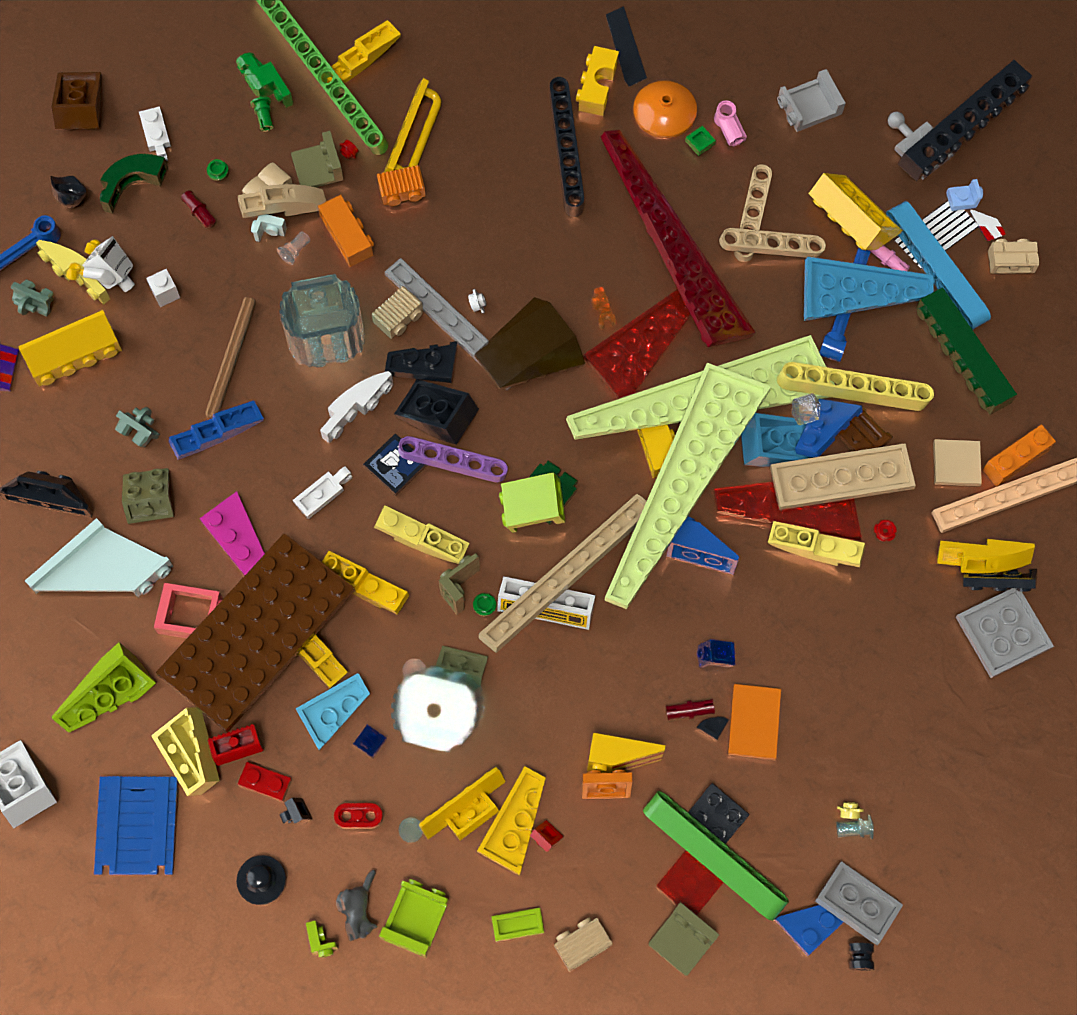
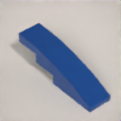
[168,400,264,460]

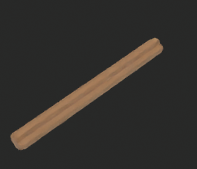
[205,297,256,418]

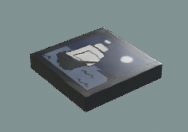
[363,433,428,496]

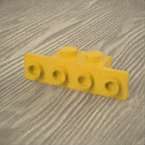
[419,767,505,841]

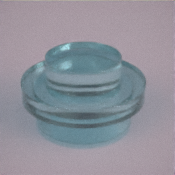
[399,818,423,843]

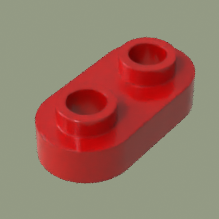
[334,803,383,829]

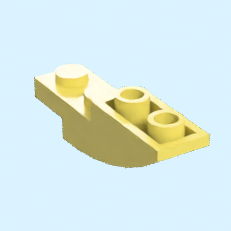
[36,240,110,305]
[374,505,469,564]
[768,521,865,567]

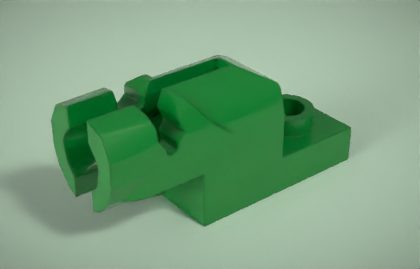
[236,52,293,108]

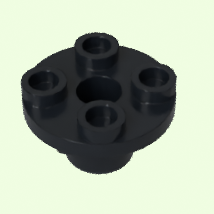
[236,855,287,906]

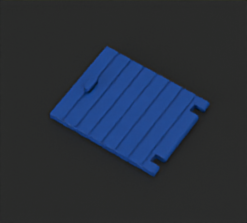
[94,776,178,875]

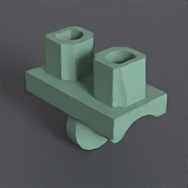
[11,279,53,317]
[115,407,160,448]

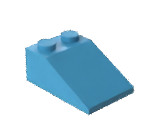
[741,413,815,467]

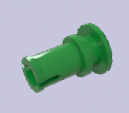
[250,97,274,132]

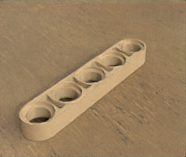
[734,165,772,262]
[719,228,826,258]

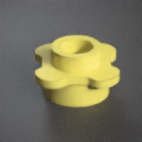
[837,802,864,819]

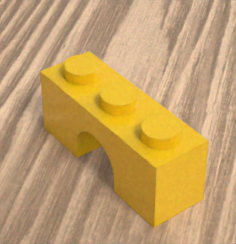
[576,46,619,116]

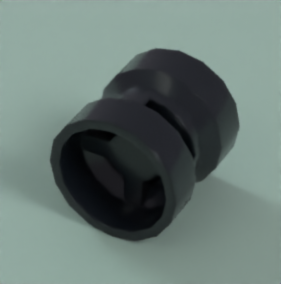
[849,943,874,971]

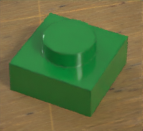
[685,126,716,156]

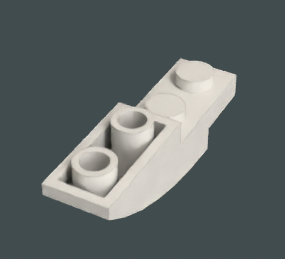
[320,371,393,443]

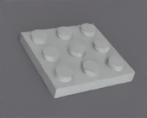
[956,588,1054,678]

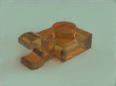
[591,286,616,329]

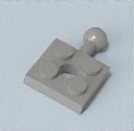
[888,112,955,179]

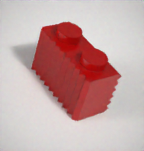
[207,724,264,766]

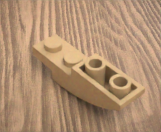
[238,184,327,218]

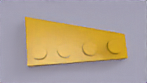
[477,766,546,876]

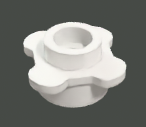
[468,289,486,313]

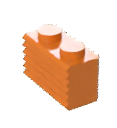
[377,165,426,206]

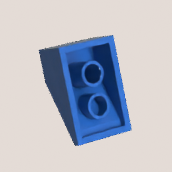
[666,517,739,575]

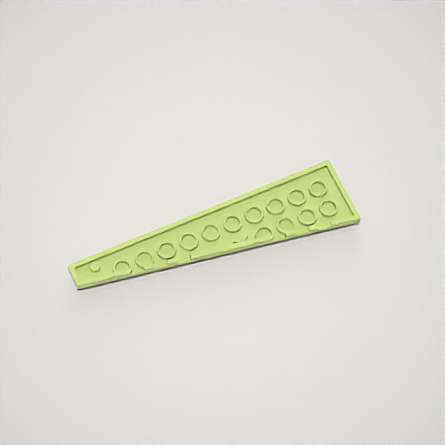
[566,335,835,440]
[605,363,771,609]

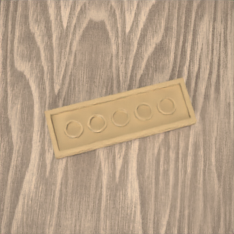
[770,443,916,510]

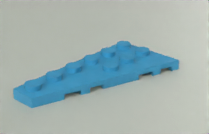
[804,257,934,321]

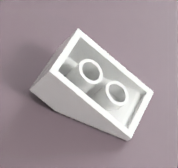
[0,740,57,829]

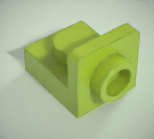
[306,921,338,958]

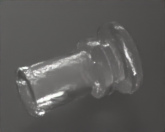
[277,231,310,265]

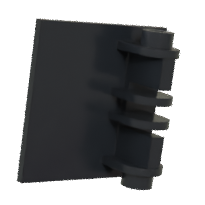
[688,783,750,844]

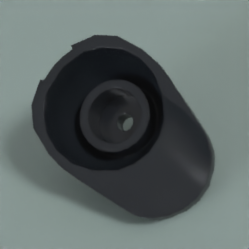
[50,176,86,208]

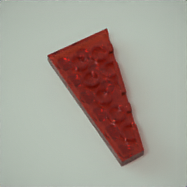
[713,482,862,540]

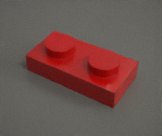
[237,762,292,802]

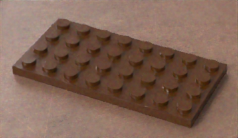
[156,533,355,733]

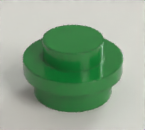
[207,159,229,181]
[473,593,496,616]

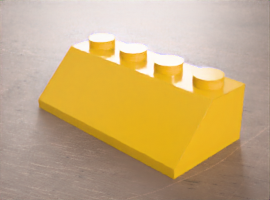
[809,173,903,251]
[18,310,122,387]

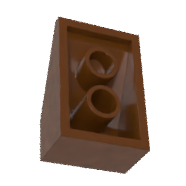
[51,72,101,130]

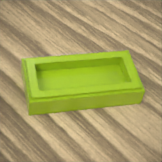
[491,908,544,942]

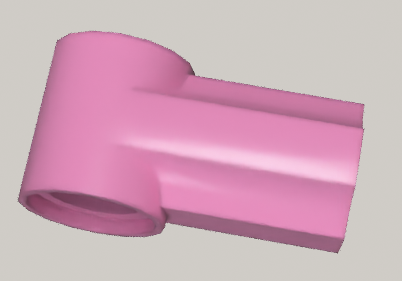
[714,100,747,147]

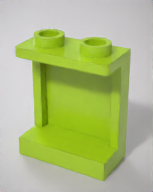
[499,472,565,533]
[379,879,449,958]

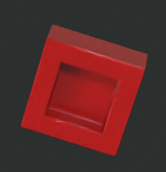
[530,820,563,852]

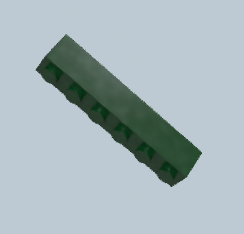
[916,287,1017,415]

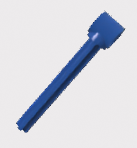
[0,215,61,270]
[819,248,871,362]

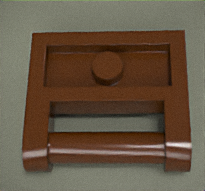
[837,405,893,452]

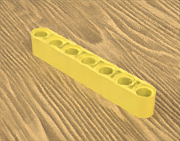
[777,362,934,411]

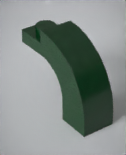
[99,154,169,214]

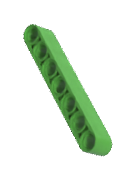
[643,791,789,921]

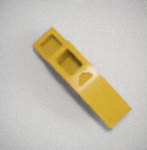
[937,539,1035,573]
[322,551,410,615]
[298,635,348,689]

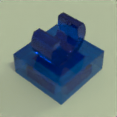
[353,725,387,759]

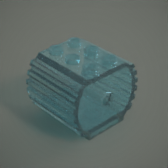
[279,274,365,367]
[391,665,484,752]

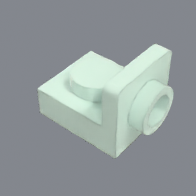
[251,214,287,242]

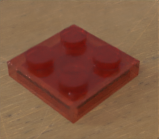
[656,851,724,916]

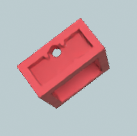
[154,583,223,638]

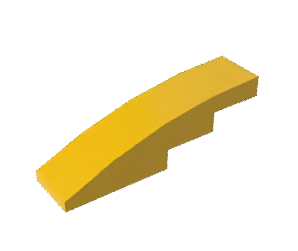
[327,20,401,84]

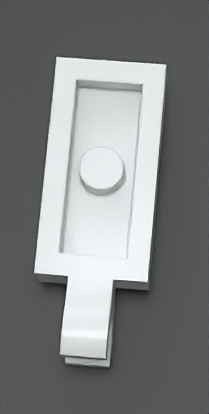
[139,106,171,161]
[293,467,352,519]

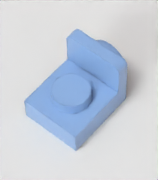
[946,179,983,211]

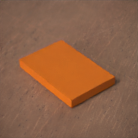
[728,684,781,760]

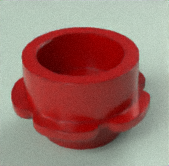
[339,139,359,159]
[874,520,897,542]

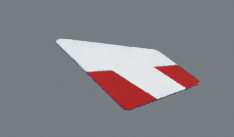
[970,210,1006,241]

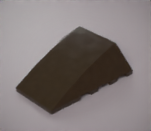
[474,297,585,390]

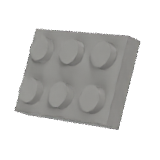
[815,861,903,945]

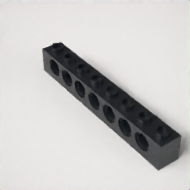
[898,60,1033,182]

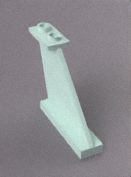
[25,518,173,597]

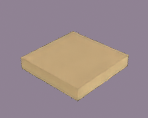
[933,439,982,486]

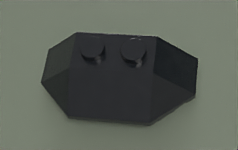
[0,471,93,518]

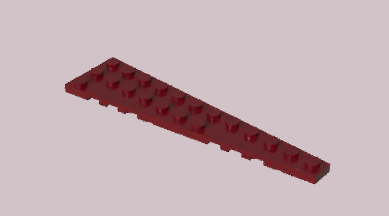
[601,130,756,347]

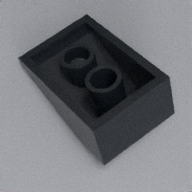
[394,379,479,445]

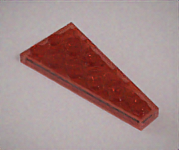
[583,289,691,399]

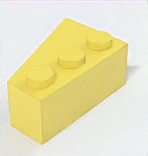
[151,707,220,796]

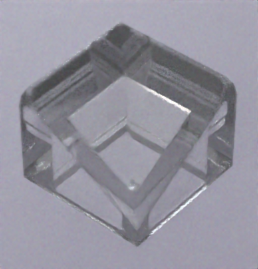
[792,393,820,426]

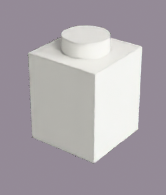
[146,269,180,307]

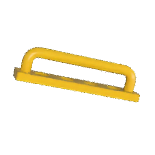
[384,78,441,173]

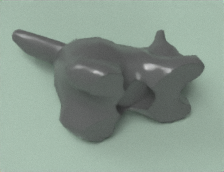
[336,870,377,941]

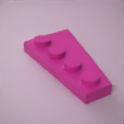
[199,491,264,576]

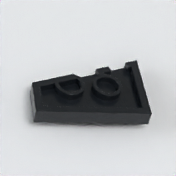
[385,341,458,383]
[963,569,1037,592]

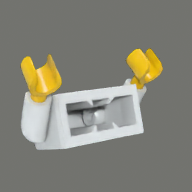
[66,236,135,292]

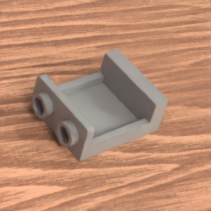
[777,69,845,132]

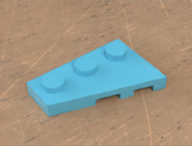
[296,673,370,750]

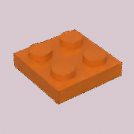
[582,770,632,799]

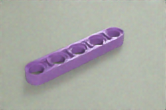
[398,436,508,482]

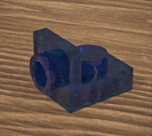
[697,639,735,668]

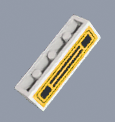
[497,576,595,630]

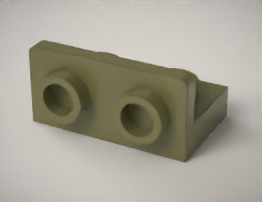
[434,646,488,692]

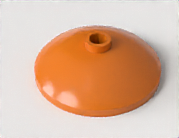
[633,81,697,138]

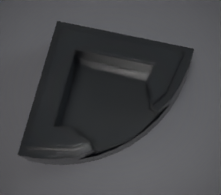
[696,717,729,742]

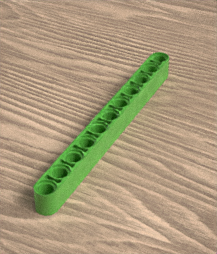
[256,0,388,155]

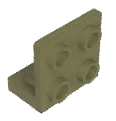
[291,131,343,187]
[122,468,174,524]
[438,553,480,615]
[648,902,719,976]

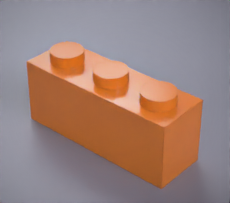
[318,195,374,267]
[983,424,1056,487]

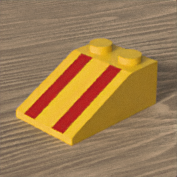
[587,733,665,773]

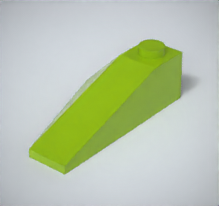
[52,642,156,732]

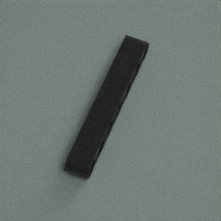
[549,77,584,217]

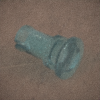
[836,815,874,839]

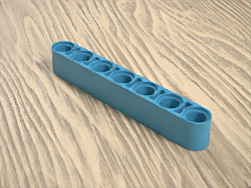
[886,201,991,330]

